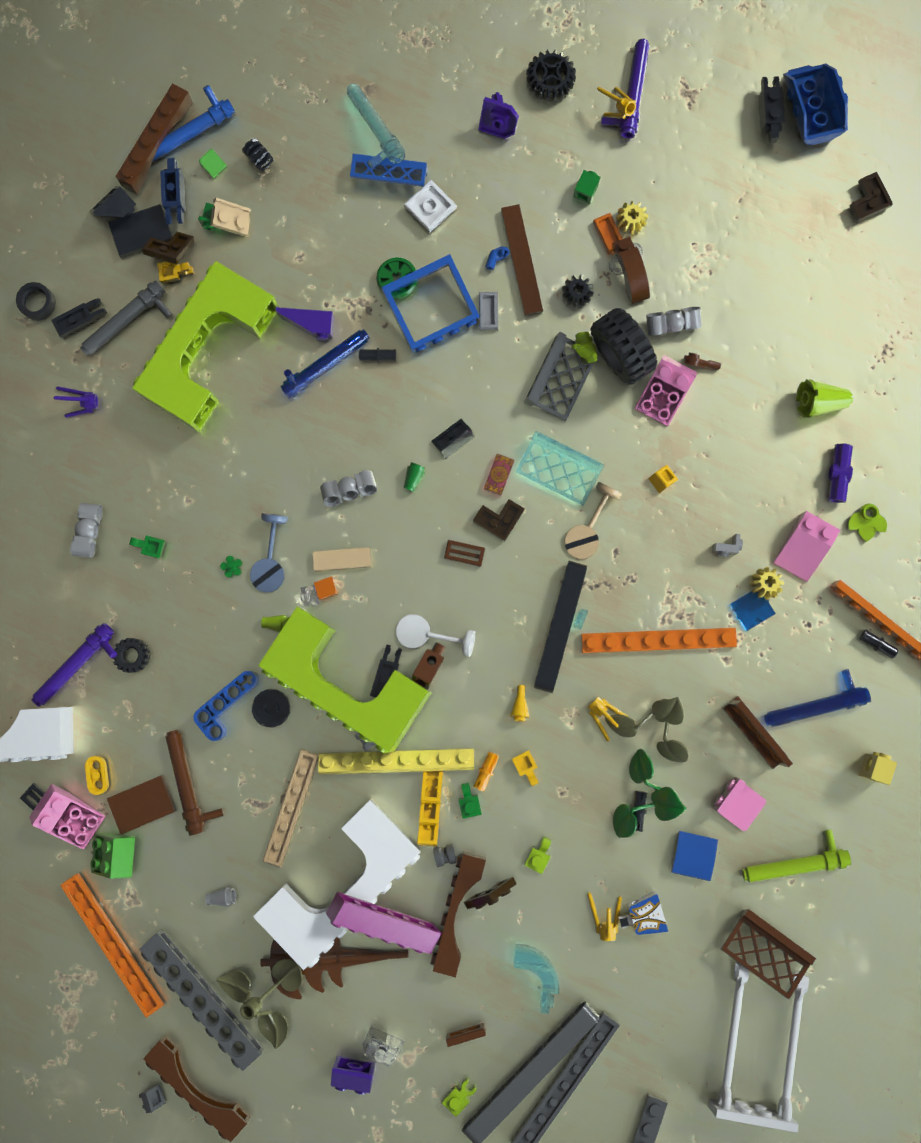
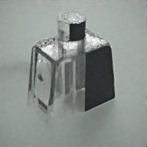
[363,1026,405,1067]

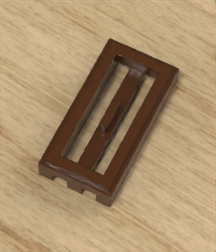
[444,540,485,567]
[446,1023,486,1047]

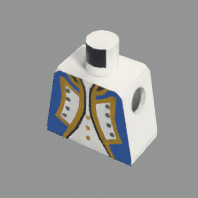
[618,891,668,935]

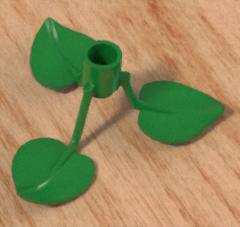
[613,749,686,838]

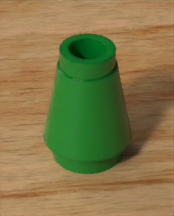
[404,462,425,491]

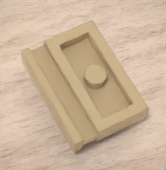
[210,198,251,237]

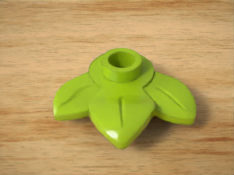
[848,504,887,542]

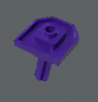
[478,92,519,139]

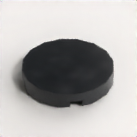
[252,689,291,728]

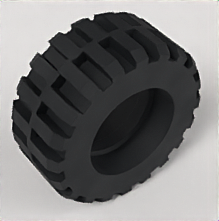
[590,308,658,385]

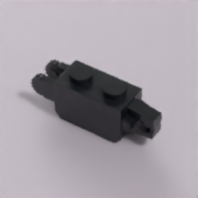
[759,76,785,143]

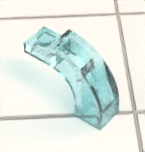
[513,943,559,1014]

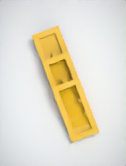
[417,771,443,847]

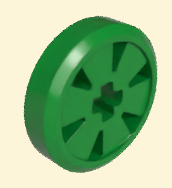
[376,257,418,300]

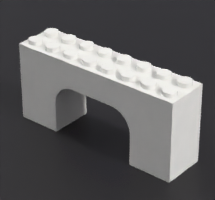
[253,799,420,970]

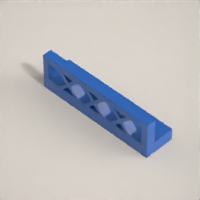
[350,154,428,187]

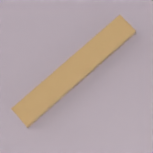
[262,749,319,868]

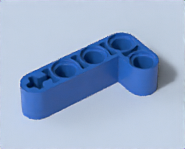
[193,671,259,741]

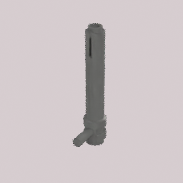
[80,280,172,356]

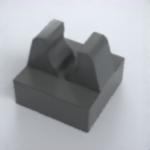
[139,1084,166,1113]

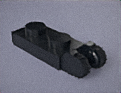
[51,298,107,338]
[370,645,402,698]

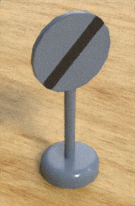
[250,513,288,592]

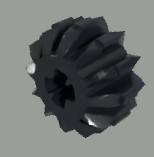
[242,138,274,171]
[562,275,594,308]

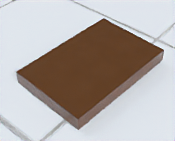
[106,775,176,835]

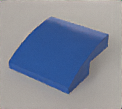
[671,831,718,881]

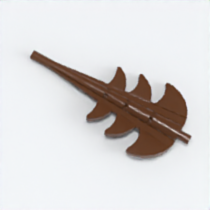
[260,937,409,999]

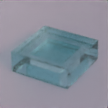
[573,609,588,630]

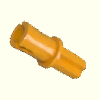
[473,752,499,791]

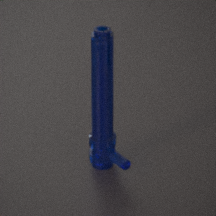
[280,329,370,398]
[764,669,871,727]

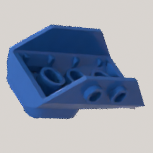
[783,63,848,145]

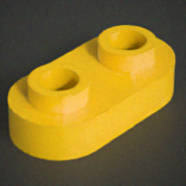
[85,756,109,795]

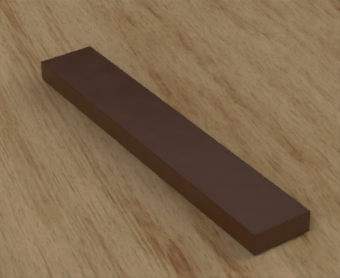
[501,204,543,316]

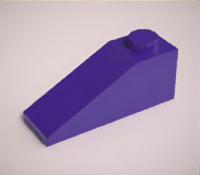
[276,307,334,341]

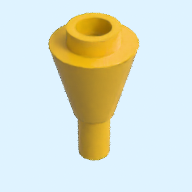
[510,685,529,722]

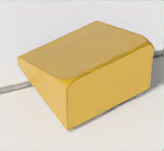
[649,465,678,493]

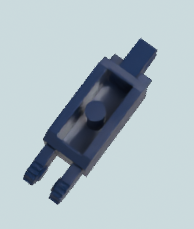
[160,158,186,225]

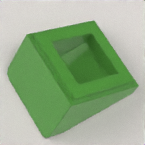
[199,149,227,179]

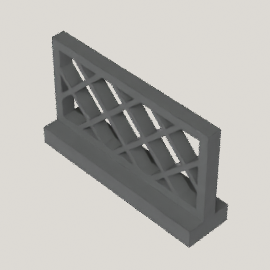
[524,332,598,421]

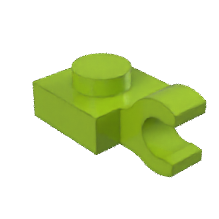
[524,837,551,874]

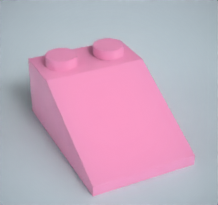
[773,511,841,582]

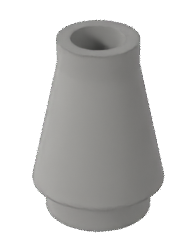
[205,887,236,907]

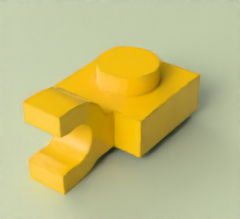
[157,262,194,284]
[512,750,539,786]

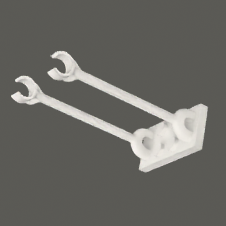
[708,962,809,1133]

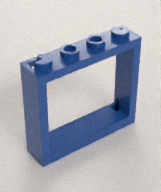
[381,254,480,352]

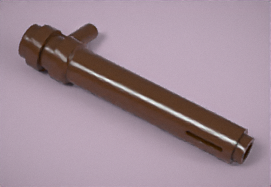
[165,730,223,836]

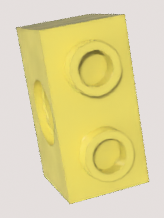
[858,752,897,785]

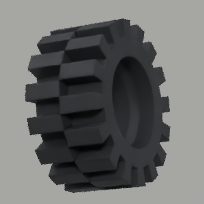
[112,638,150,673]

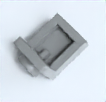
[712,534,743,557]

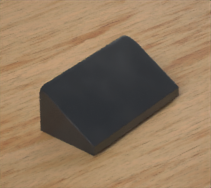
[431,419,475,459]

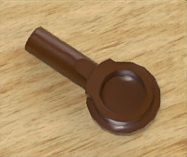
[684,352,721,370]

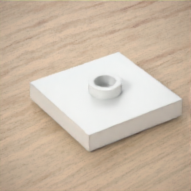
[404,180,457,233]

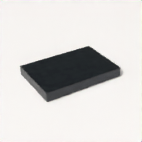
[108,204,172,258]

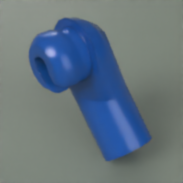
[485,246,509,270]

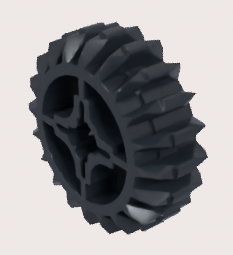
[526,49,576,102]

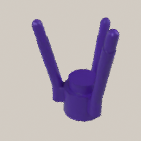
[53,386,98,418]

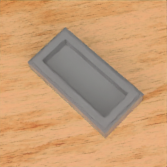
[479,292,498,331]

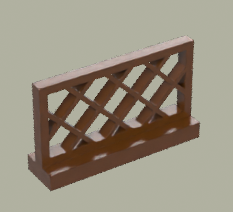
[722,696,793,769]
[720,909,816,999]

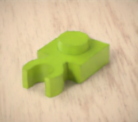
[442,1078,477,1117]

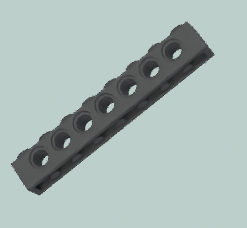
[139,929,264,1071]

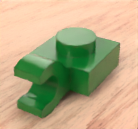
[129,535,166,559]
[459,782,482,819]

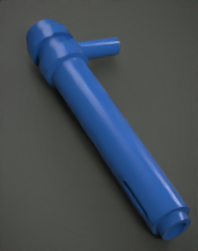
[153,85,236,162]

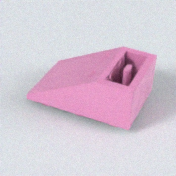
[635,355,697,426]
[29,784,105,850]

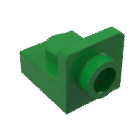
[198,203,220,231]

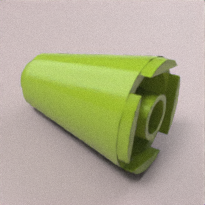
[796,379,853,418]

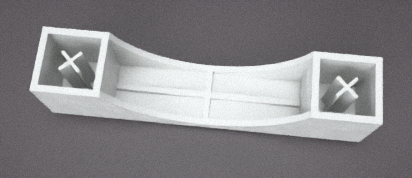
[0,707,74,763]

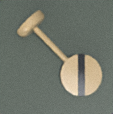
[565,482,622,559]

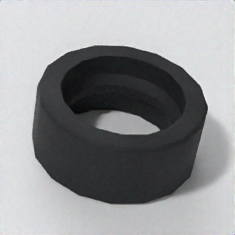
[16,282,56,321]

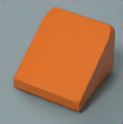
[314,576,338,601]

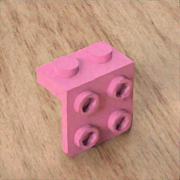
[712,777,766,831]

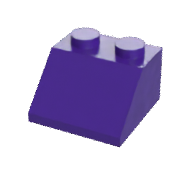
[331,1056,376,1095]

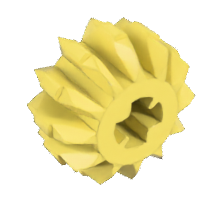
[616,200,648,234]
[750,567,784,600]

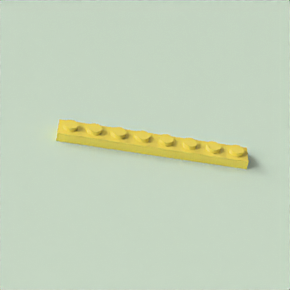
[318,749,474,775]

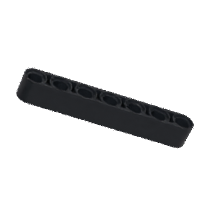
[534,561,587,693]

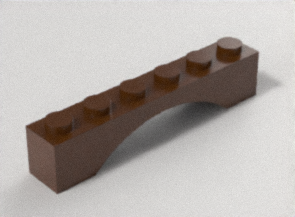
[115,83,193,195]
[430,851,486,978]
[143,1035,250,1143]

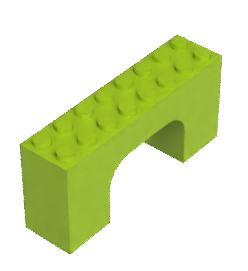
[132,261,280,432]
[258,606,432,753]

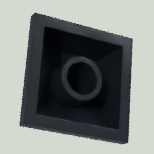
[89,186,136,217]

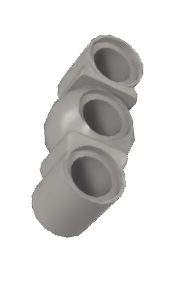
[646,307,702,335]
[320,470,377,507]
[70,503,103,558]

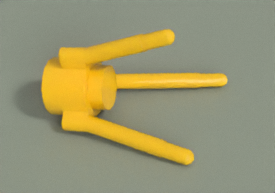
[597,87,636,119]
[588,697,635,741]
[588,893,622,941]

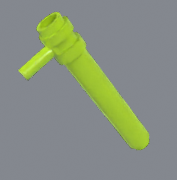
[742,830,851,882]

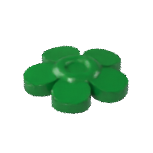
[220,556,242,578]

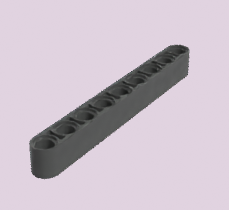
[462,1001,600,1143]

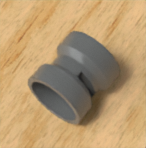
[433,844,456,867]

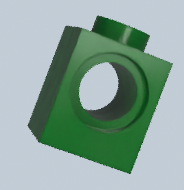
[573,170,601,204]

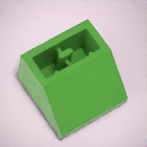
[90,833,135,879]

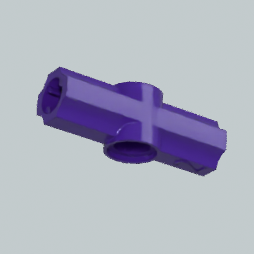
[828,443,853,503]

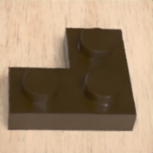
[849,172,893,222]
[142,232,194,264]
[473,499,525,542]
[464,877,517,910]

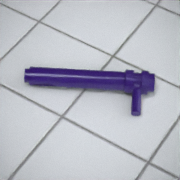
[601,39,650,139]
[31,623,117,707]

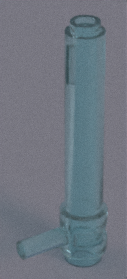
[347,83,405,168]

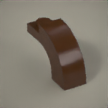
[612,237,650,304]

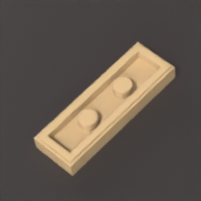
[313,547,372,571]

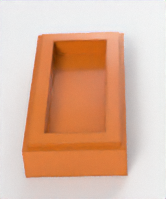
[593,213,622,255]

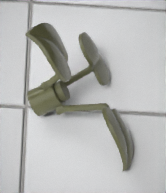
[605,697,689,762]
[216,959,303,1049]

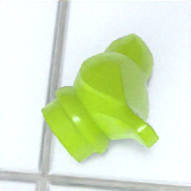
[572,331,598,363]

